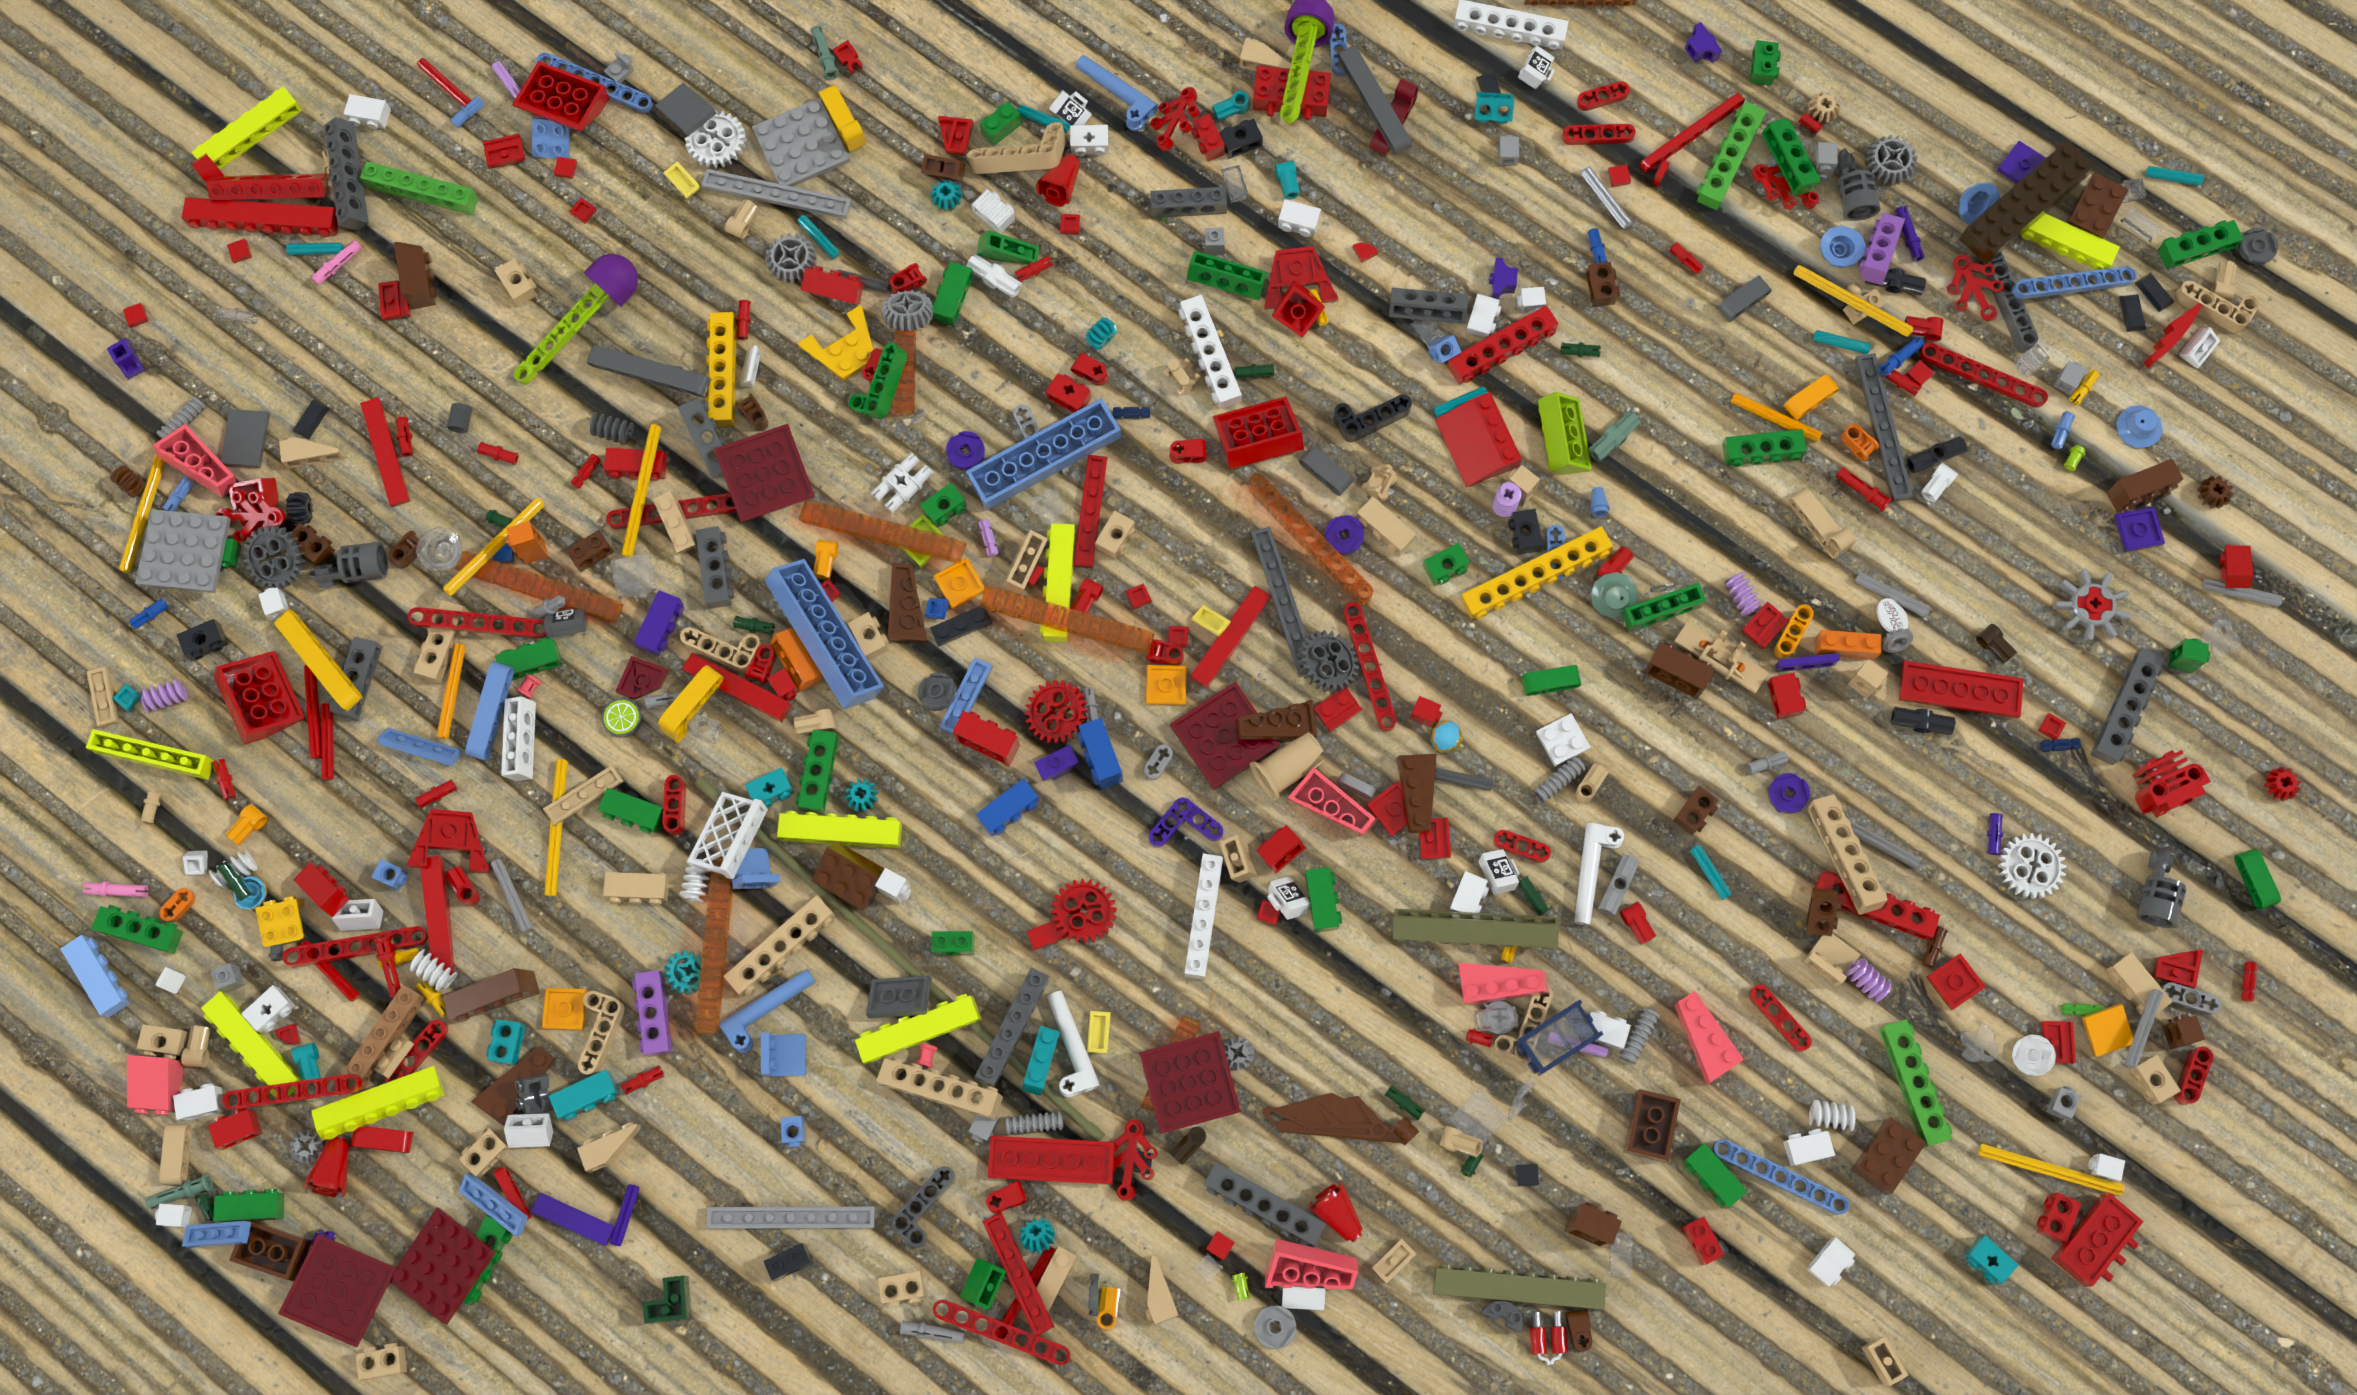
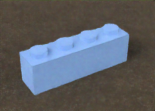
[61,935,130,1018]

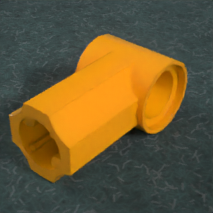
[813,539,838,580]
[225,804,268,846]
[1097,1287,1120,1331]

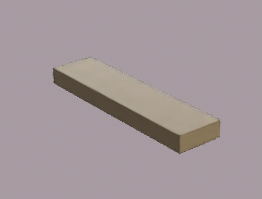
[543,765,623,826]

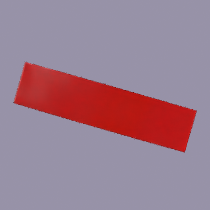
[2144,303,2202,369]

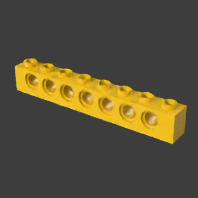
[1461,526,1613,620]

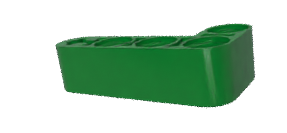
[849,343,908,419]

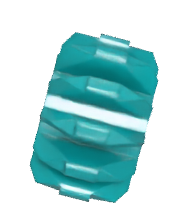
[930,178,963,212]
[1086,317,1117,350]
[845,778,879,812]
[1019,1217,1056,1254]

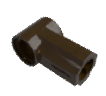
[1976,624,2017,665]
[1170,1127,1207,1166]

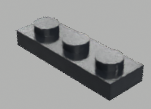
[930,605,992,647]

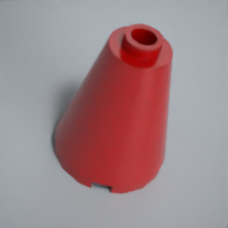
[1036,154,1080,207]
[303,1137,349,1197]
[1308,1181,1363,1242]

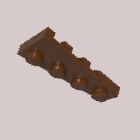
[888,563,927,643]
[1236,700,1317,739]
[1397,754,1437,833]
[471,1046,556,1126]

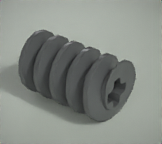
[590,412,634,445]

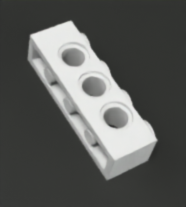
[501,696,536,781]

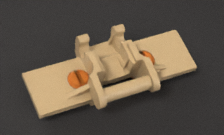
[1674,621,1769,694]

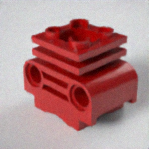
[2132,750,2211,818]

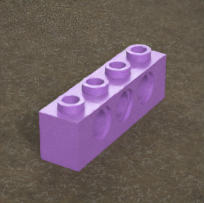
[1859,213,1905,285]
[632,970,673,1057]

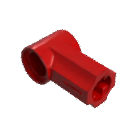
[1904,316,1944,342]
[1596,546,1634,578]
[1070,578,1104,619]
[445,866,480,906]
[1619,901,1656,945]

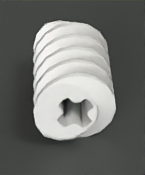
[209,849,258,890]
[679,859,711,903]
[409,949,458,992]
[1809,1100,1856,1132]

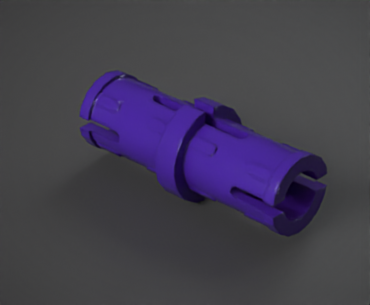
[1987,813,2004,855]

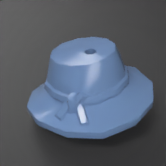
[1958,182,2000,225]
[1819,225,1866,268]
[2116,405,2163,449]

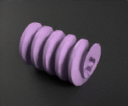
[1493,482,1521,517]
[1725,572,1762,617]
[141,678,188,713]
[1844,959,1891,1003]

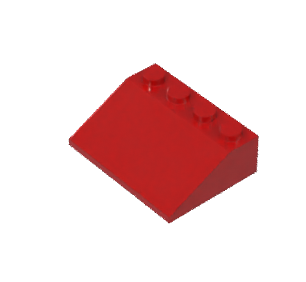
[512,61,609,132]
[1435,392,1522,488]
[1213,396,1304,469]
[214,651,305,745]

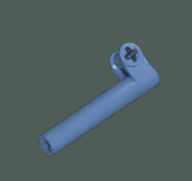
[1076,55,1159,131]
[718,969,816,1053]

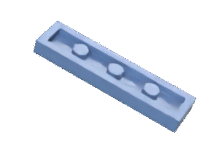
[939,657,993,734]
[378,728,462,766]
[459,1172,528,1236]
[182,1221,251,1248]

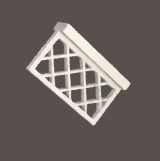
[687,792,768,879]

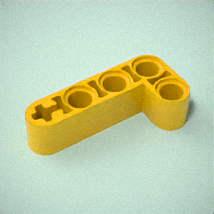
[818,84,866,152]
[658,665,723,743]

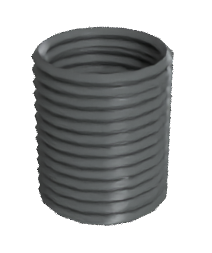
[447,403,472,433]

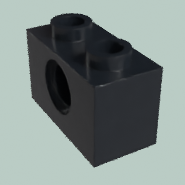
[1219,119,1263,159]
[1508,508,1543,555]
[176,619,229,660]
[763,1243,814,1282]

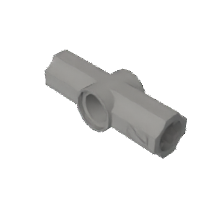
[1598,854,1640,916]

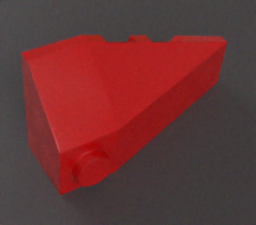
[228,478,279,555]

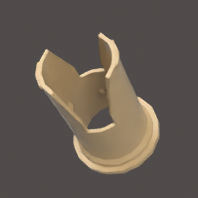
[1250,732,1324,801]

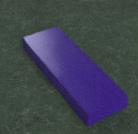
[1775,653,1840,672]

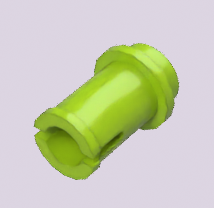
[2064,445,2085,471]
[1231,1273,1251,1301]

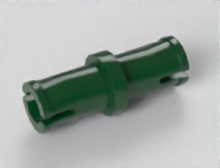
[1560,342,1601,358]
[1234,364,1274,379]
[733,616,775,635]
[216,861,252,901]
[1518,876,1550,916]
[1384,1085,1425,1121]

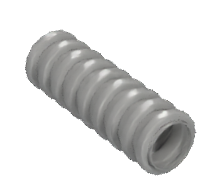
[156,396,206,439]
[1534,757,1585,803]
[1620,1008,1660,1064]
[1005,1111,1063,1135]

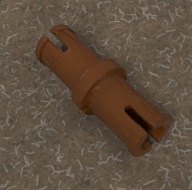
[1921,926,1948,968]

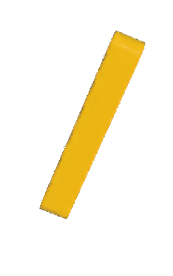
[274,608,363,711]

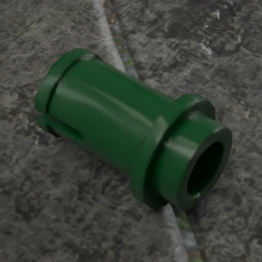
[485,509,512,528]
[1460,1154,1484,1178]
[195,1194,214,1222]

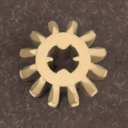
[1808,91,1841,124]

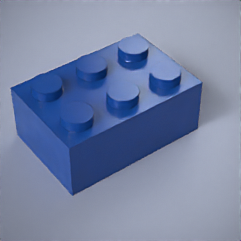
[1077,718,1123,790]

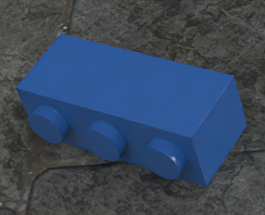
[976,778,1039,837]

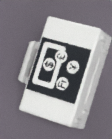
[1518,46,1555,89]
[1049,90,1092,126]
[1479,849,1520,895]
[1267,876,1310,920]

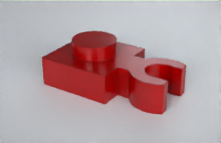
[832,40,863,74]

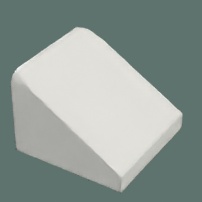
[182,851,208,875]
[156,967,186,994]

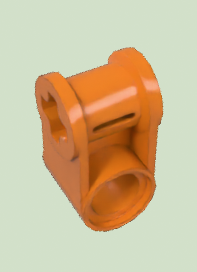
[1840,424,1879,461]

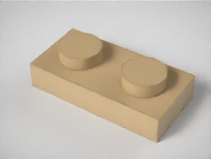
[374,1036,414,1079]
[1371,1239,1416,1284]

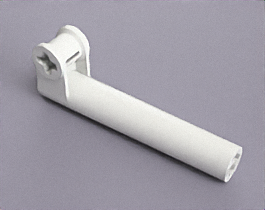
[1574,823,1624,926]
[1047,991,1100,1098]

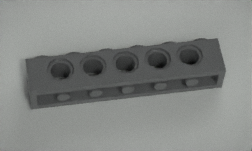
[324,117,369,231]
[2090,647,2165,765]
[975,967,1049,1088]
[1204,1162,1327,1247]

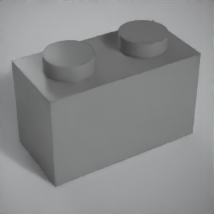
[1810,142,1838,182]

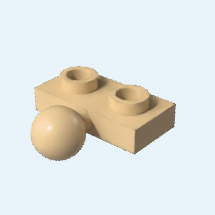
[1843,283,1886,325]

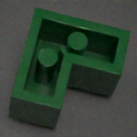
[643,1275,691,1324]

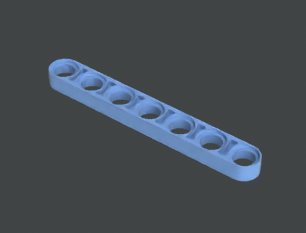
[536,53,653,113]
[2012,267,2136,299]
[1712,1139,1849,1215]

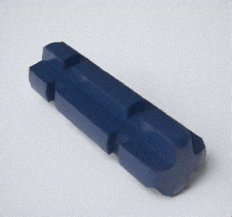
[1113,407,1150,418]
[2040,738,2081,752]

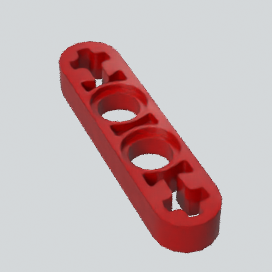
[1562,124,1636,145]
[1749,985,1812,1052]
[385,1020,448,1083]

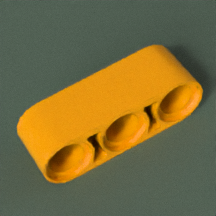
[1783,374,1840,420]
[1774,604,1814,659]

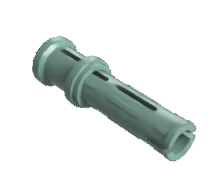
[810,26,840,80]
[146,1173,213,1210]

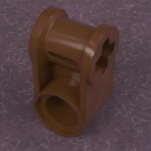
[735,393,769,431]
[389,530,428,569]
[1565,1309,1593,1352]

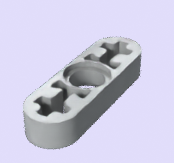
[1013,404,1040,439]
[2161,982,2222,1015]

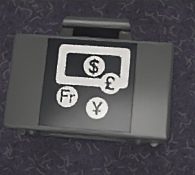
[543,607,588,638]

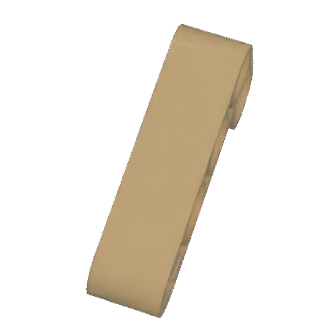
[2175,281,2259,333]
[1788,488,1856,559]
[680,627,762,673]
[1493,987,1553,1063]
[578,991,625,1076]

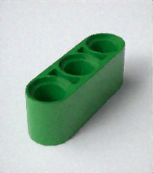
[1521,665,1582,696]
[2234,848,2281,910]

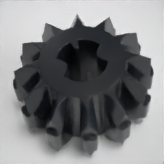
[285,492,313,525]

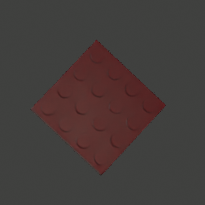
[714,424,815,523]
[1169,681,1280,790]
[1139,1031,1241,1134]
[390,1207,497,1325]
[278,1234,396,1347]

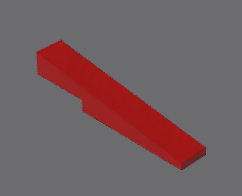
[1191,586,1271,690]
[682,653,792,723]
[420,855,455,975]

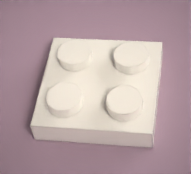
[1536,713,1591,767]

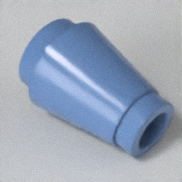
[1590,487,1610,518]

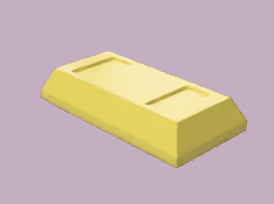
[663,161,701,199]
[1191,605,1231,636]
[1087,1011,1111,1054]

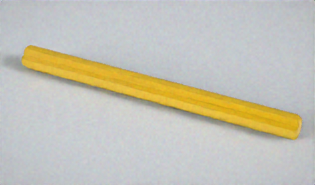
[1794,265,1913,337]
[621,424,661,557]
[119,453,165,573]
[443,498,544,596]
[544,759,568,897]
[1978,1144,2124,1196]

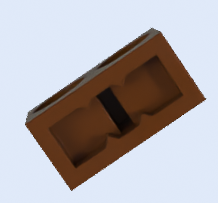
[921,154,966,182]
[1586,262,1620,307]
[291,523,336,566]
[566,530,614,573]
[1673,786,1719,835]
[1806,888,1842,937]
[2162,1013,2205,1050]

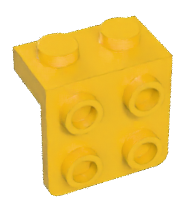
[255,896,305,947]

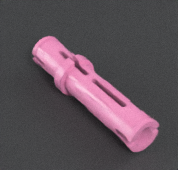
[310,240,362,286]
[83,881,149,898]

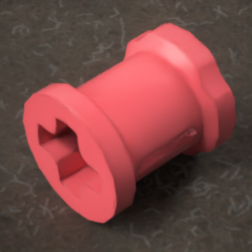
[515,673,541,700]
[915,1043,938,1068]

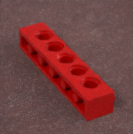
[206,173,329,200]
[1447,305,1559,384]
[1814,871,1940,941]

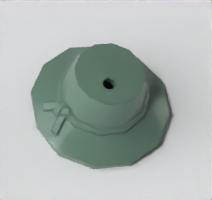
[1591,572,1638,618]

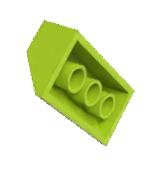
[1538,392,1592,475]

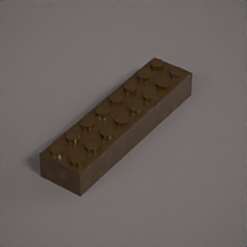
[1959,141,2095,264]

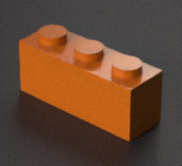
[505,521,549,564]
[770,627,823,692]
[1815,630,1881,660]

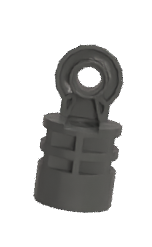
[1834,148,1881,221]
[308,542,388,588]
[2137,847,2186,928]

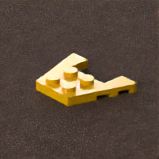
[798,305,873,381]

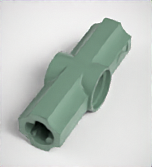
[1588,411,1641,462]

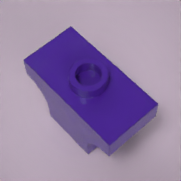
[1685,22,1722,63]
[1489,257,1518,300]
[107,338,146,380]
[1034,745,1079,781]

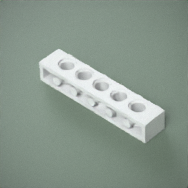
[1453,0,1569,50]
[1178,295,1242,409]
[1185,854,1223,980]

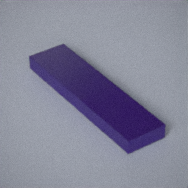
[531,1192,615,1246]

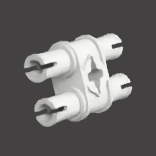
[870,453,934,514]

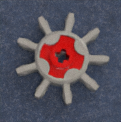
[2053,568,2131,643]

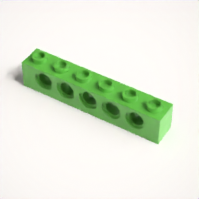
[1697,102,1767,211]
[360,161,478,215]
[1879,1019,1952,1148]

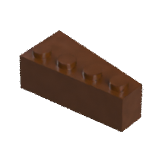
[442,968,540,1023]

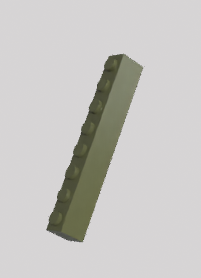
[1393,909,1559,950]
[1433,1264,1606,1310]

